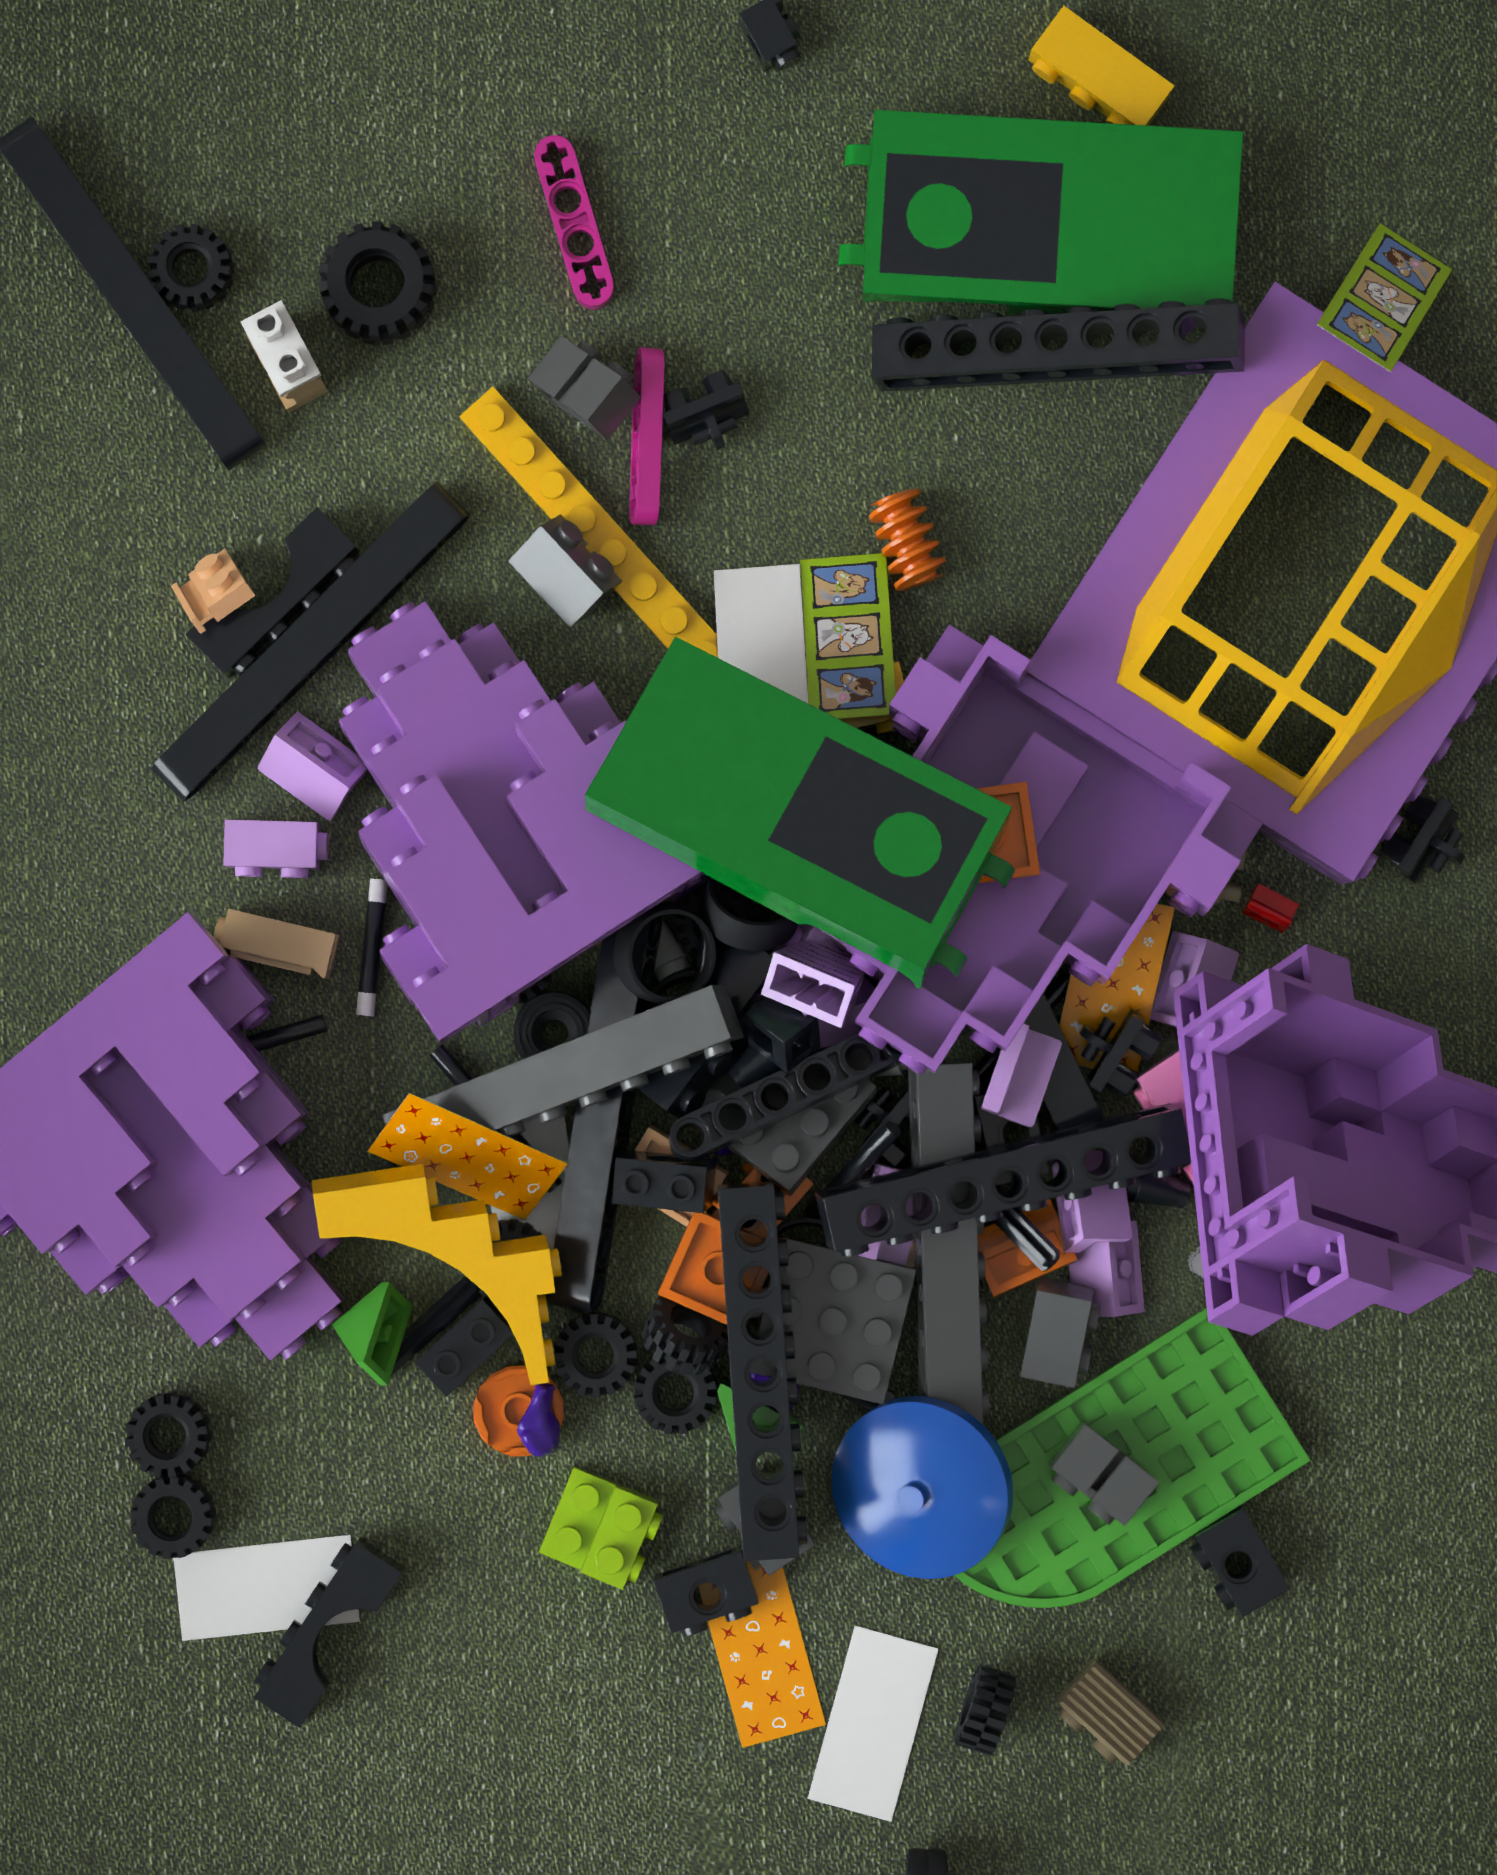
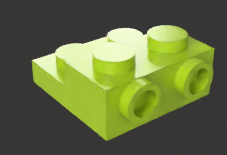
[538,1466,663,1590]

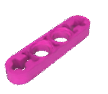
[534,135,614,310]
[629,347,664,526]

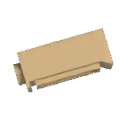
[214,909,340,980]

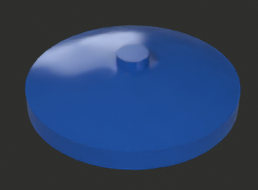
[831,1396,1013,1579]

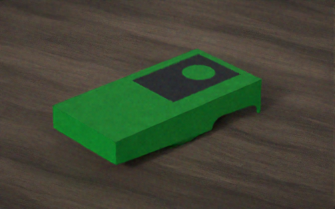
[838,110,1243,315]
[585,637,1015,990]

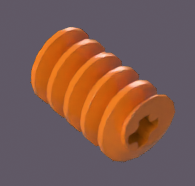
[869,488,947,591]

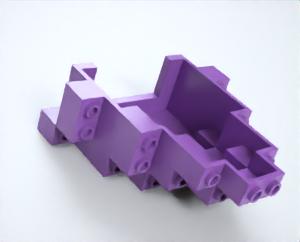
[339,601,710,1044]
[846,624,1263,1075]
[0,912,346,1361]
[1173,944,1497,1336]

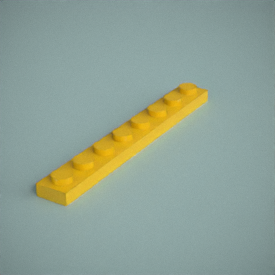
[459,386,718,658]

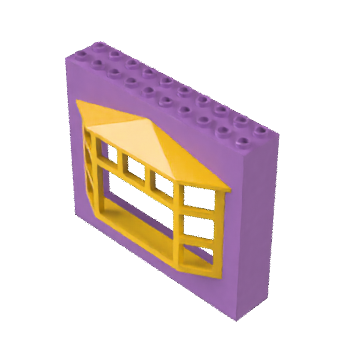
[1027,282,1497,885]

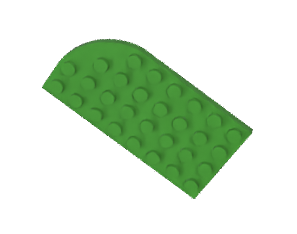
[954,1306,1311,1608]

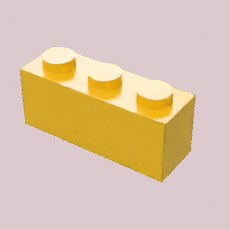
[1028,5,1175,126]

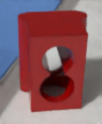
[1241,883,1299,934]

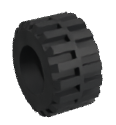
[318,221,437,345]

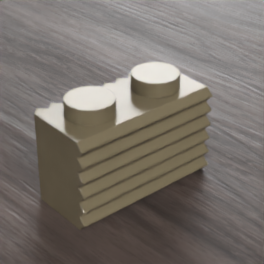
[1056,1658,1164,1766]

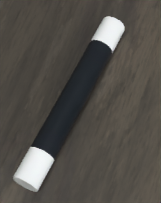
[356,878,388,1017]

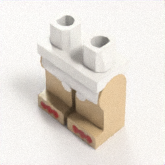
[241,300,328,413]

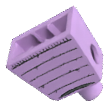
[761,940,865,1028]

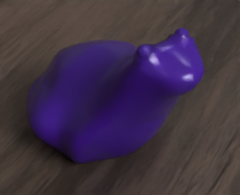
[517,1383,560,1457]

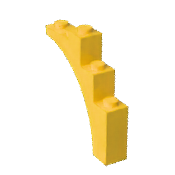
[312,1164,562,1385]

